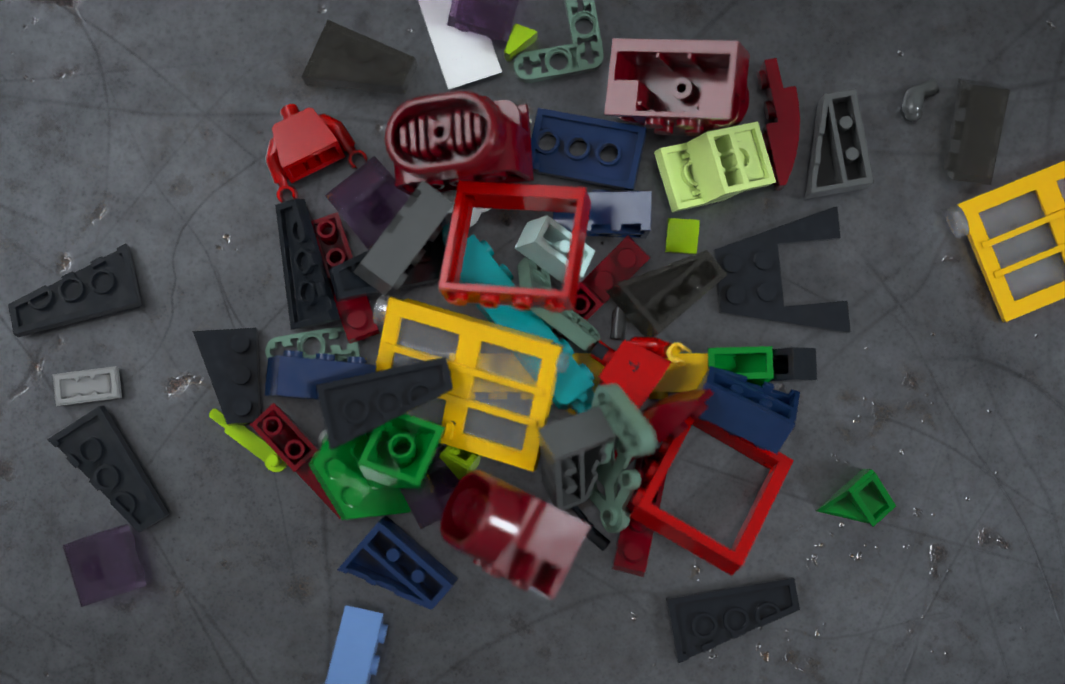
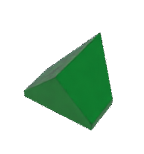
[707,346,774,386]
[816,469,896,527]

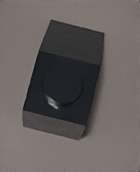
[769,347,817,383]

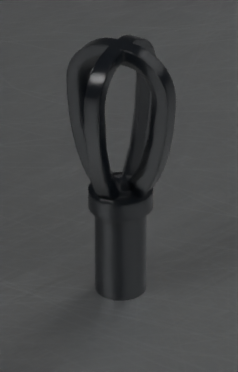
[552,504,611,551]

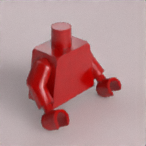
[266,104,367,203]

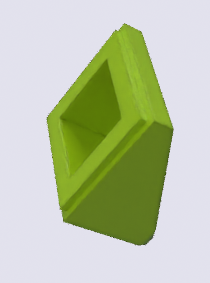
[504,24,538,62]
[665,218,700,254]
[439,445,481,480]

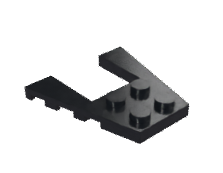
[713,207,851,333]

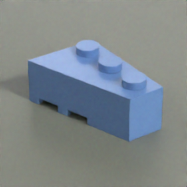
[325,605,388,684]

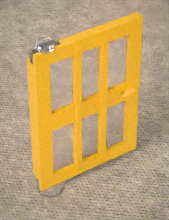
[945,160,1065,322]
[373,294,570,472]

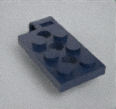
[531,108,647,190]

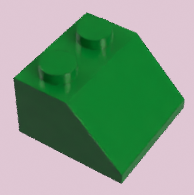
[358,414,445,488]

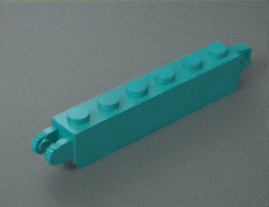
[441,223,595,414]

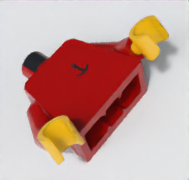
[589,336,691,411]

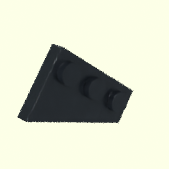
[193,328,261,426]

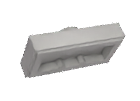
[52,366,122,407]

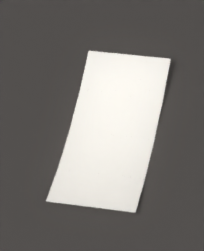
[418,0,502,90]

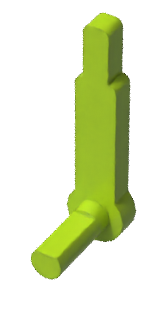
[209,409,288,472]

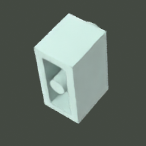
[515,215,595,283]

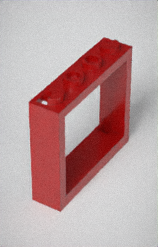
[438,181,591,313]
[629,416,794,576]

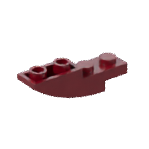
[757,58,800,191]
[311,212,380,344]
[551,235,651,341]
[614,389,714,466]
[250,403,341,519]
[612,447,667,577]

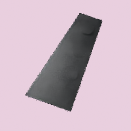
[275,199,340,330]
[329,217,447,302]
[8,243,142,337]
[316,357,453,451]
[47,405,169,532]
[666,577,800,664]

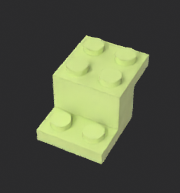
[654,121,776,212]

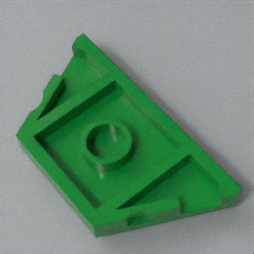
[309,433,412,520]

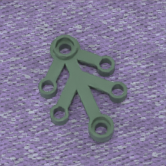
[589,439,641,533]

